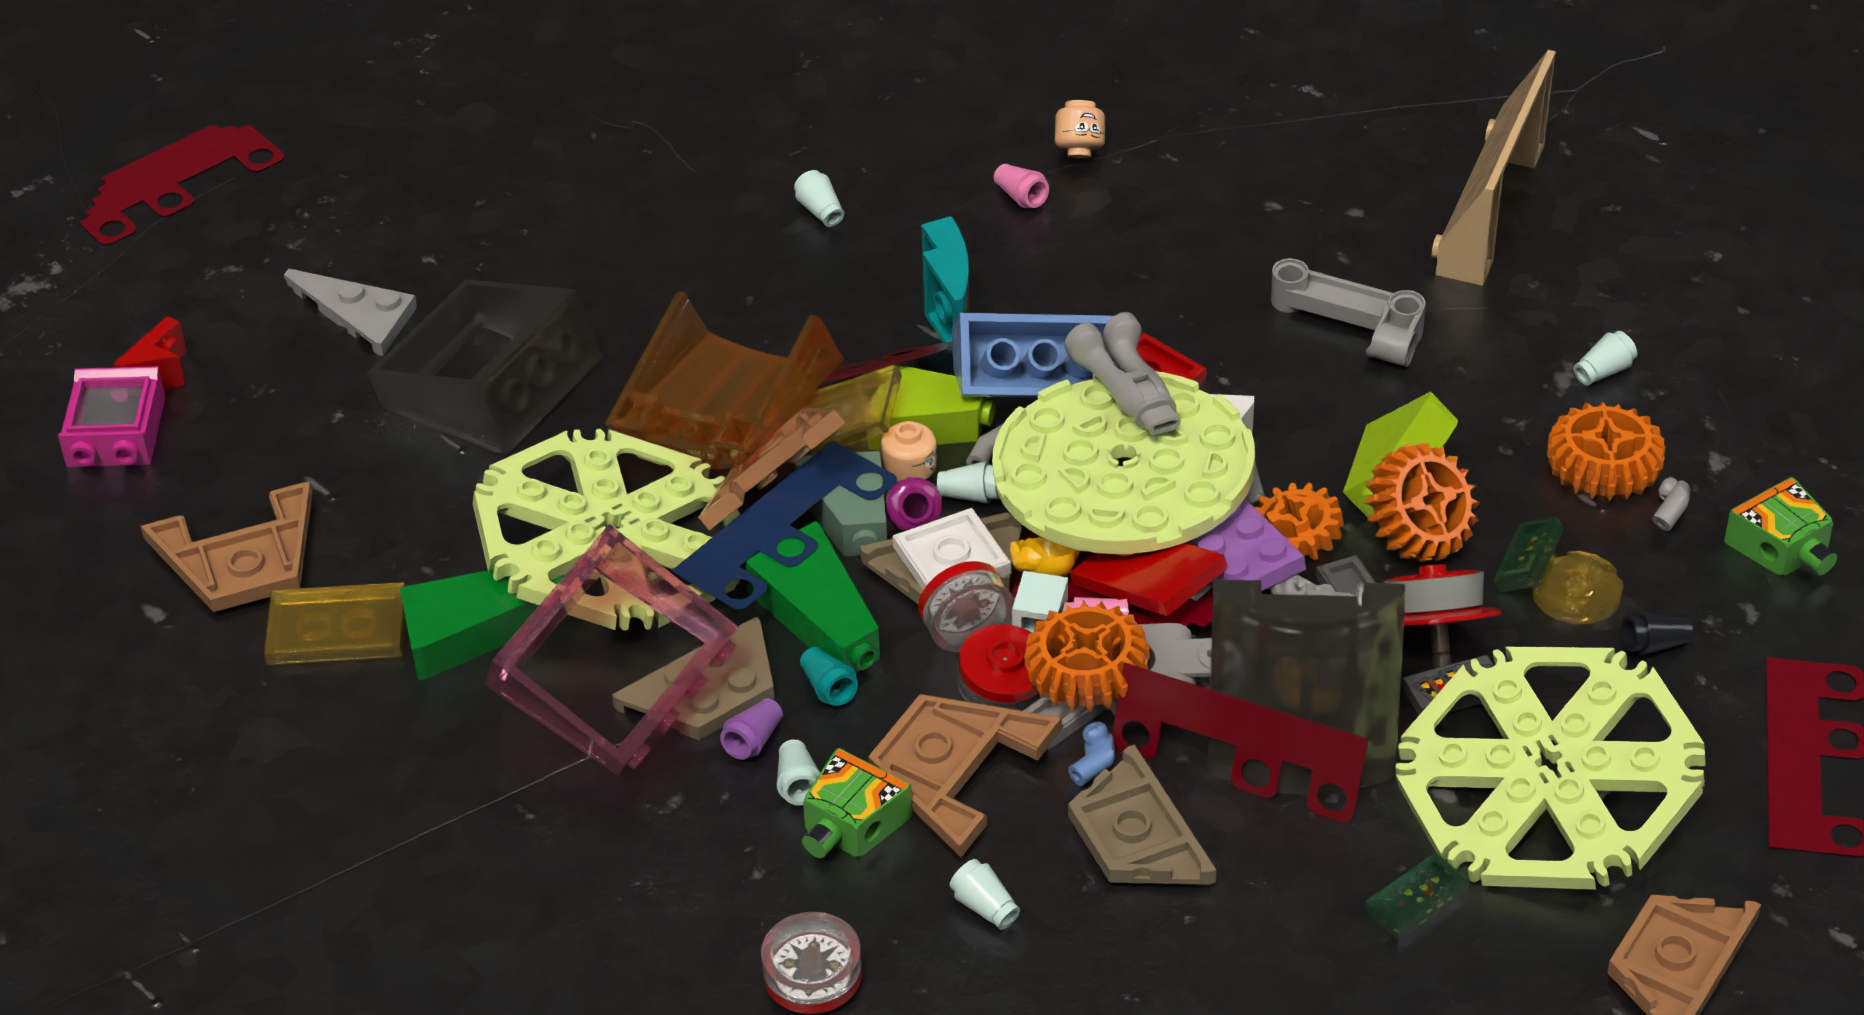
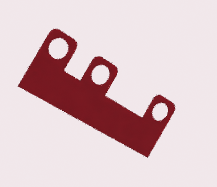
[1766,657,1864,856]
[1112,662,1368,822]

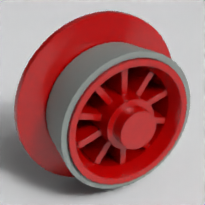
[1374,564,1502,669]

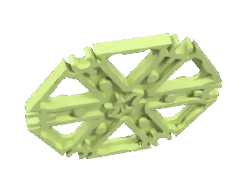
[472,429,745,630]
[1395,647,1706,890]

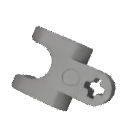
[1110,623,1244,715]

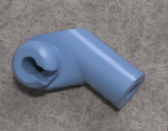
[1068,722,1115,786]

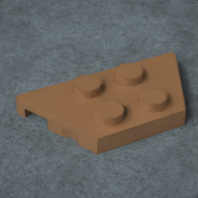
[1607,895,1761,1015]

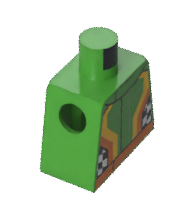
[1724,477,1837,576]
[802,747,913,858]

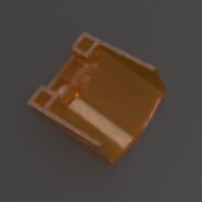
[605,292,844,469]

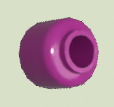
[884,476,942,531]

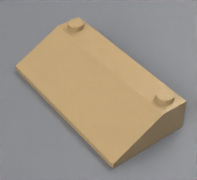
[1431,50,1556,286]

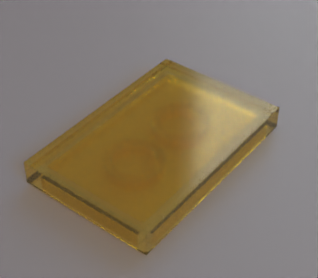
[780,365,902,466]
[264,582,405,665]

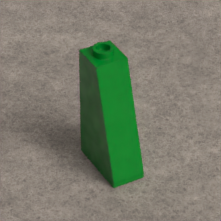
[745,521,880,673]
[399,569,574,680]

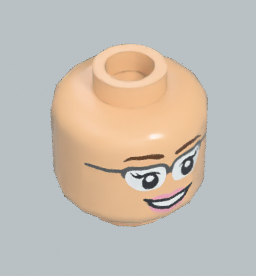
[1055,100,1105,159]
[881,421,937,480]

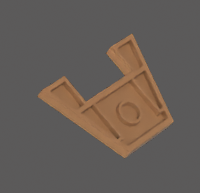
[698,407,845,530]
[140,481,313,612]
[868,694,1062,858]

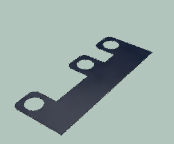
[671,440,897,609]

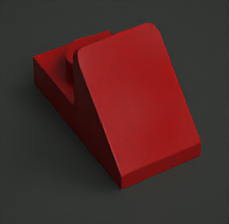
[113,316,187,397]

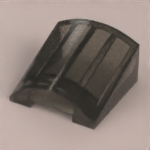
[1208,579,1406,794]

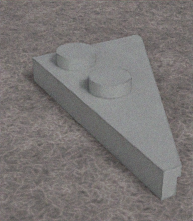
[284,269,417,356]

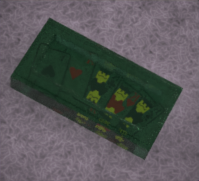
[1493,517,1564,592]
[1364,852,1470,940]

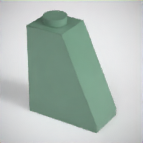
[794,451,887,557]

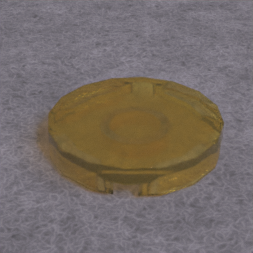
[1532,551,1623,624]

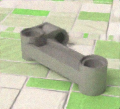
[1271,258,1426,367]

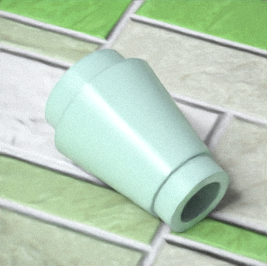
[794,170,845,227]
[1574,331,1637,386]
[937,461,1000,504]
[777,740,820,805]
[950,859,1020,930]

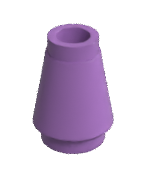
[720,698,783,760]

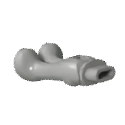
[1064,312,1181,435]

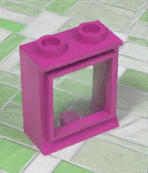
[58,366,166,467]

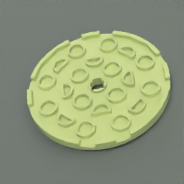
[992,370,1255,556]

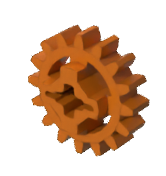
[1254,483,1344,560]

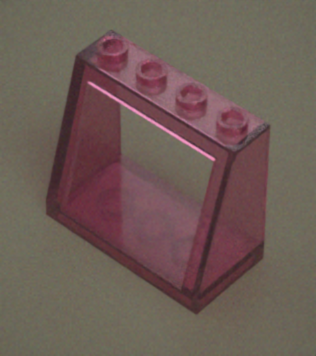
[484,524,739,776]

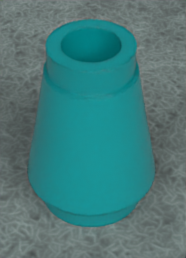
[800,647,858,706]

